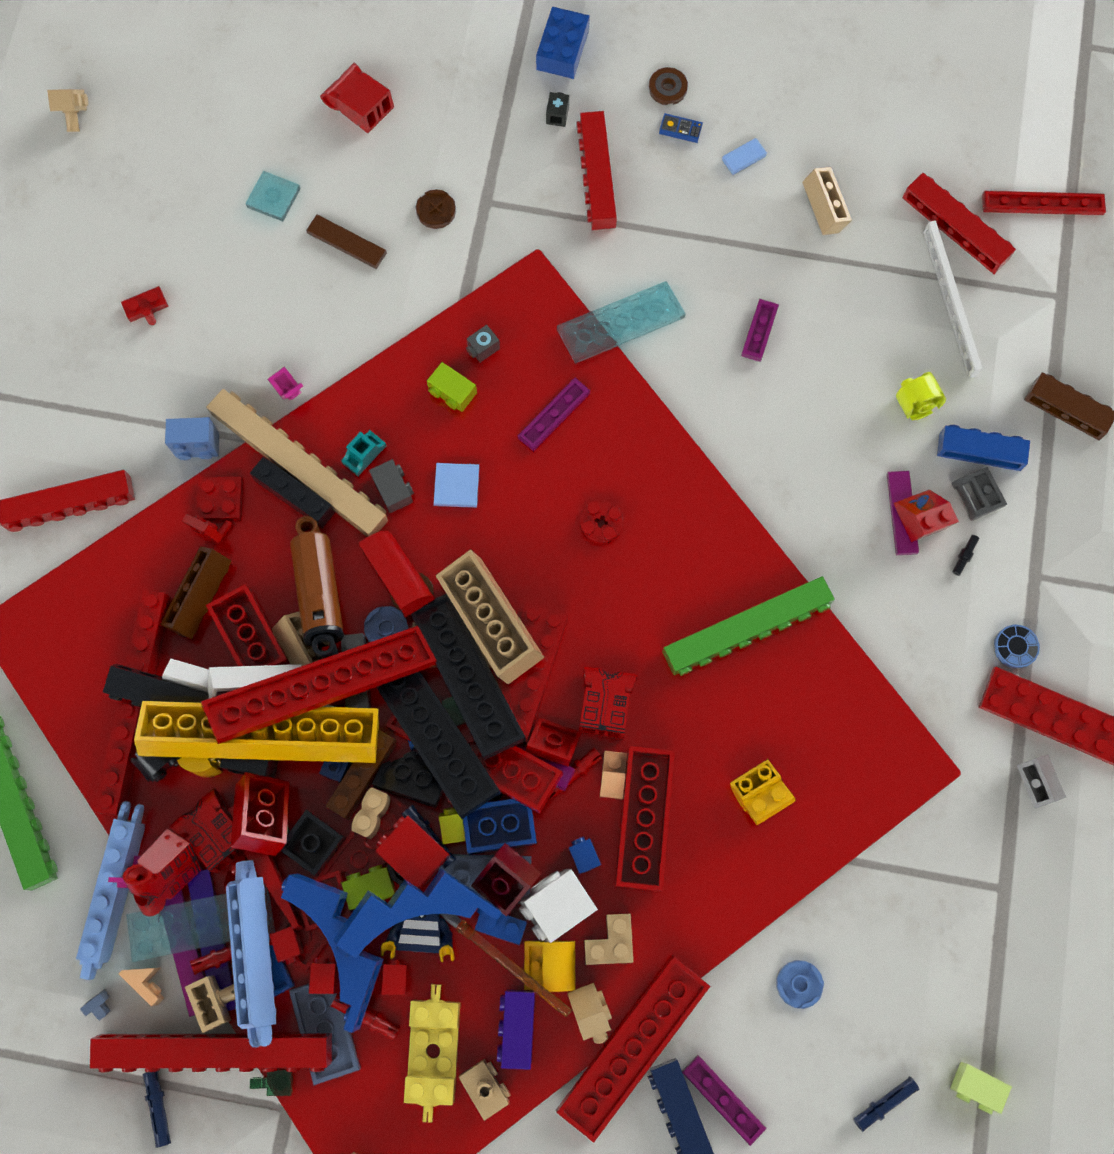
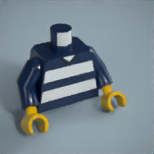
[381,914,455,962]

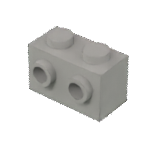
[1017,754,1066,808]

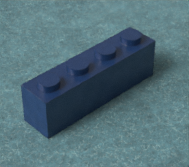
[647,1058,714,1154]

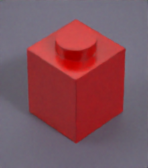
[269,926,305,965]

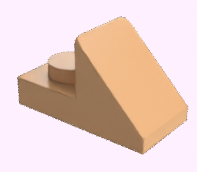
[600,751,627,799]
[119,967,164,1006]

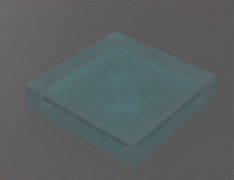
[245,171,301,222]

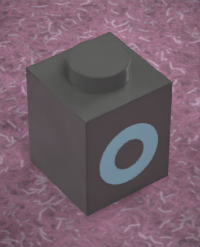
[466,325,500,362]

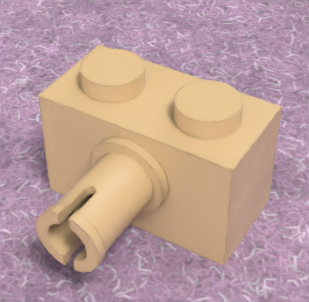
[47,89,88,132]
[185,975,235,1033]
[567,983,612,1044]
[459,1059,511,1121]

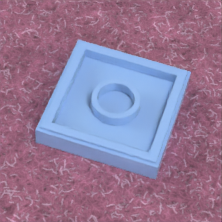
[434,463,480,508]

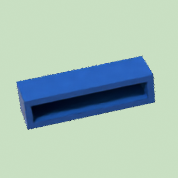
[937,425,1030,471]

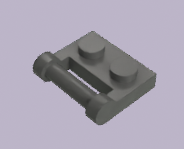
[951,467,1007,521]

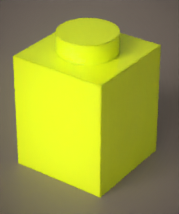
[439,807,466,844]

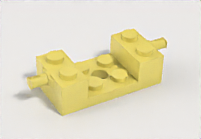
[404,984,460,1122]

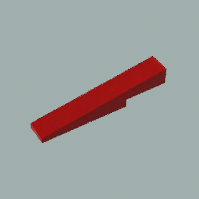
[228,805,304,931]

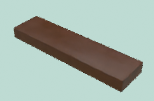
[306,214,387,269]

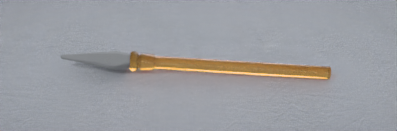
[441,914,572,1017]

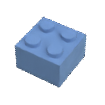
[165,417,219,460]

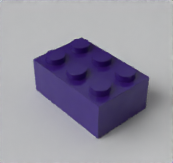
[497,990,535,1070]

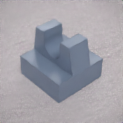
[80,989,111,1021]

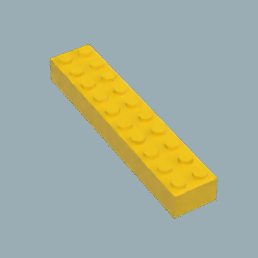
[134,701,379,763]

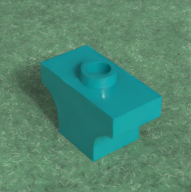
[341,430,387,476]

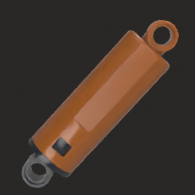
[290,516,344,660]

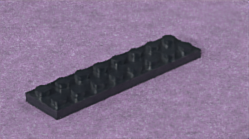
[410,593,526,760]
[376,671,501,819]

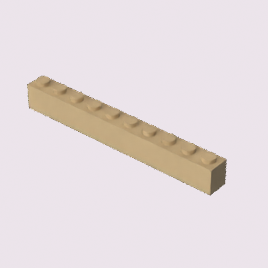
[206,389,388,537]

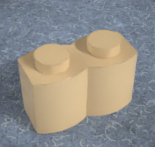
[352,788,390,839]

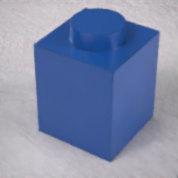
[569,837,601,875]

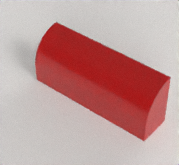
[358,531,435,618]

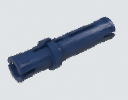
[402,805,456,868]
[142,1071,171,1148]
[853,1076,920,1132]

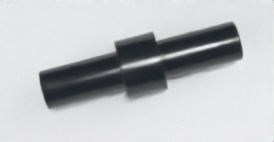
[952,535,980,576]

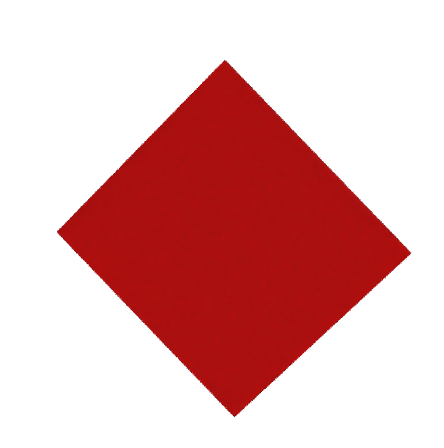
[0,249,961,1154]

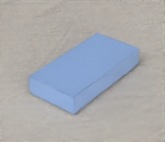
[722,138,767,175]

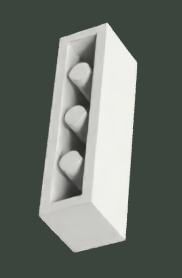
[207,664,301,698]

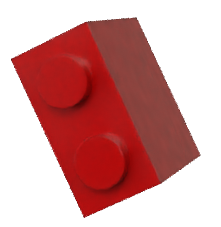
[375,816,451,889]

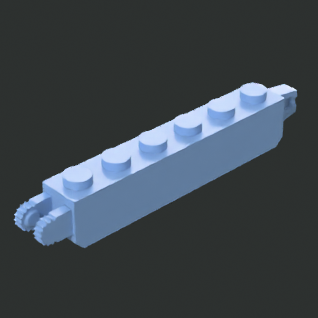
[76,801,145,980]
[226,860,276,1047]

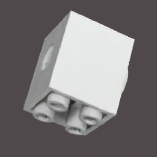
[519,869,598,943]

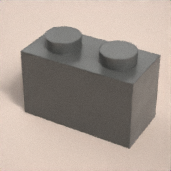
[369,459,414,513]

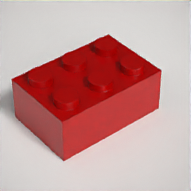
[231,772,289,856]

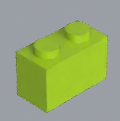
[427,362,477,412]
[341,865,396,911]

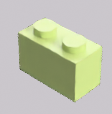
[950,1062,1012,1115]

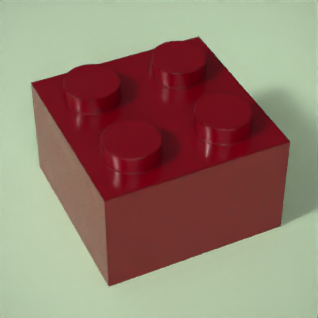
[471,843,541,917]

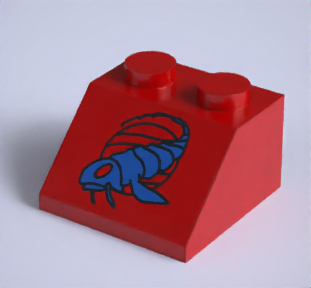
[893,490,959,542]

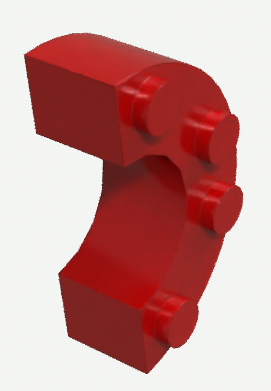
[309,958,407,995]

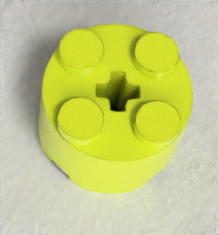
[896,372,946,420]

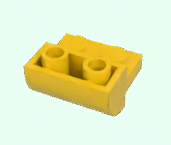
[177,757,223,777]
[730,759,795,825]
[524,941,575,992]

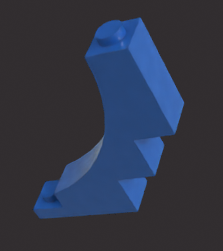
[334,869,502,958]
[281,873,384,1033]

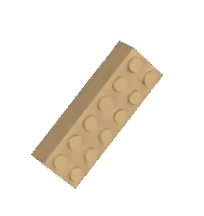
[436,549,545,684]

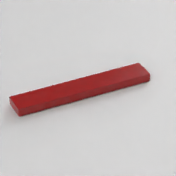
[982,191,1106,215]

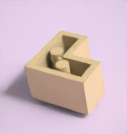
[584,914,633,965]

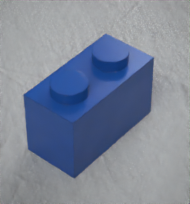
[475,914,527,945]

